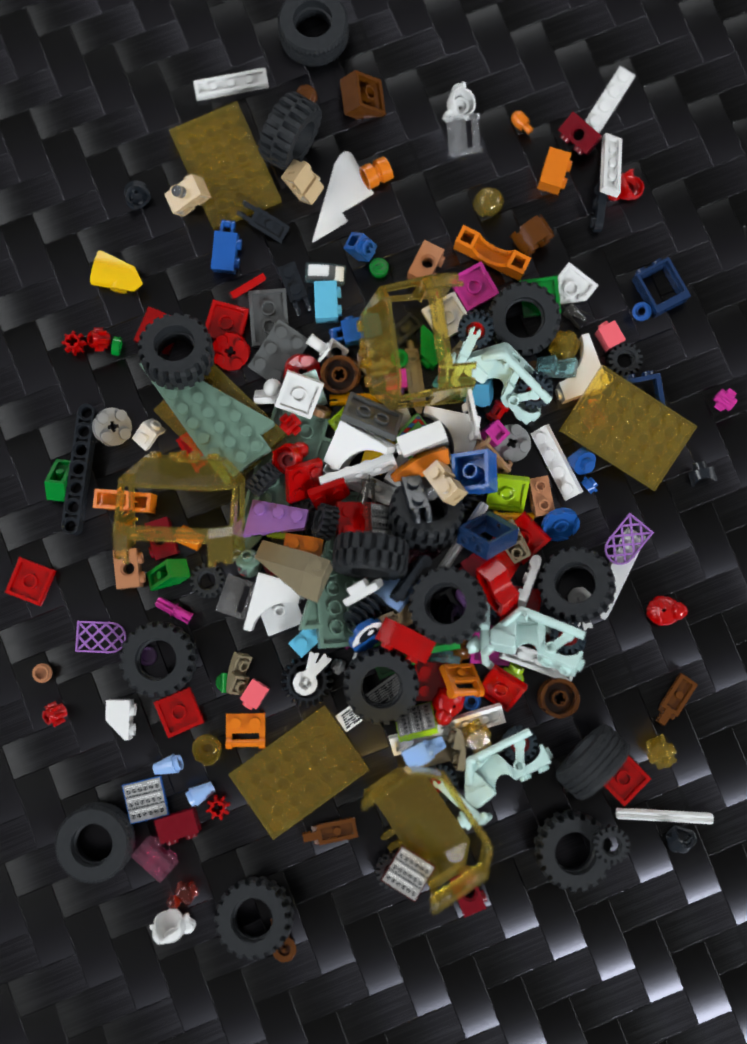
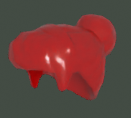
[607,169,645,201]
[272,442,309,475]
[646,596,688,626]
[432,687,465,726]

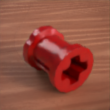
[485,400,509,422]

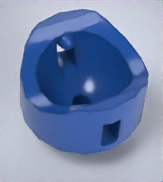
[567,446,596,475]

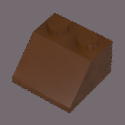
[340,70,386,119]

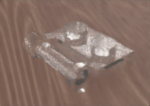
[446,113,482,156]
[216,574,255,621]

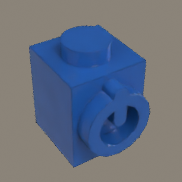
[343,232,377,262]

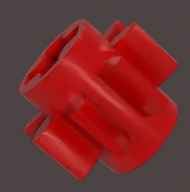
[87,327,111,351]
[61,330,87,356]
[278,413,302,436]
[42,701,67,727]
[206,794,231,820]

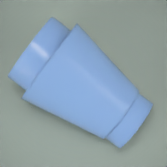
[153,754,184,775]
[185,781,216,807]

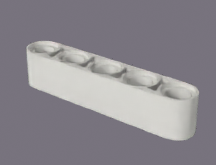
[600,528,646,620]

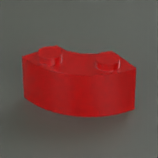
[476,557,519,617]
[375,617,436,664]

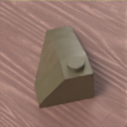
[255,540,333,603]

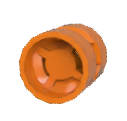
[359,156,394,190]

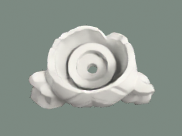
[442,82,476,123]
[150,908,196,945]

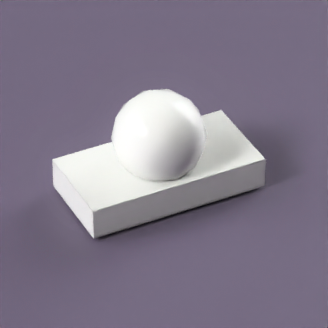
[254,378,282,404]

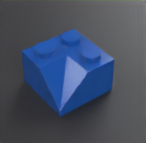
[451,449,498,495]

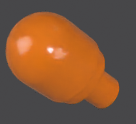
[511,111,533,134]

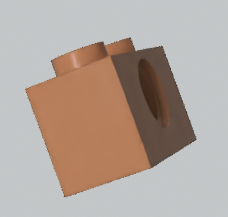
[407,240,446,288]
[528,475,555,519]
[113,548,146,590]

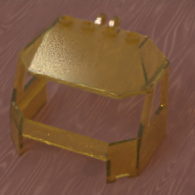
[356,272,477,410]
[113,450,245,568]
[362,765,493,915]

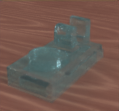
[427,651,461,664]

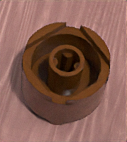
[510,214,554,256]
[320,355,361,394]
[537,678,580,719]

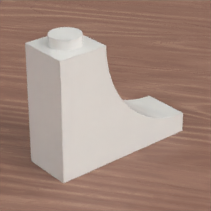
[555,333,608,404]
[423,405,481,454]
[323,420,396,471]
[395,420,449,458]
[243,572,305,631]

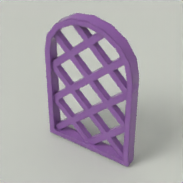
[604,513,654,565]
[75,621,127,654]

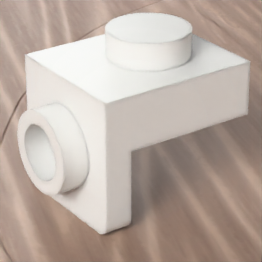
[132,418,166,451]

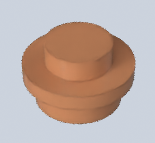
[32,663,52,683]

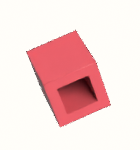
[595,320,626,353]
[240,678,270,710]

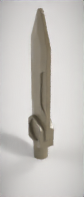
[404,340,426,414]

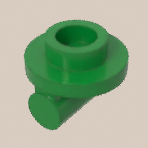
[216,673,228,693]

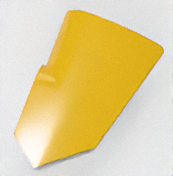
[90,250,143,293]

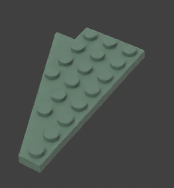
[139,357,276,484]
[230,407,332,551]
[298,492,370,649]

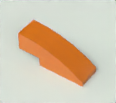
[390,446,450,482]
[92,489,157,514]

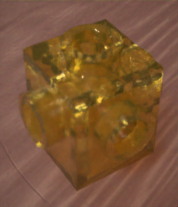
[548,330,581,362]
[461,718,492,753]
[645,734,677,770]

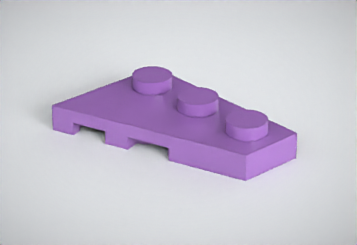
[243,499,309,538]

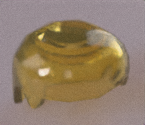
[473,187,504,217]
[192,734,222,766]

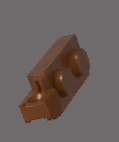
[655,673,698,726]
[302,816,358,845]

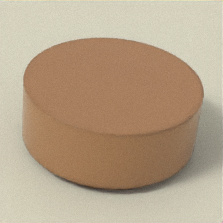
[313,404,332,419]

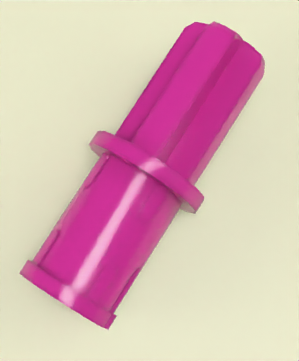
[155,597,193,624]

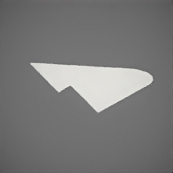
[312,151,374,242]

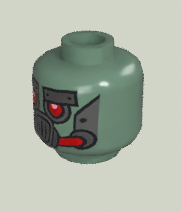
[235,549,262,578]

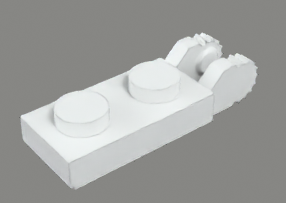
[517,555,542,607]

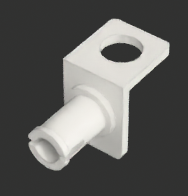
[306,333,349,363]

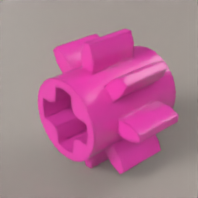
[713,388,738,412]

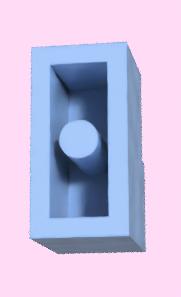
[401,736,446,771]

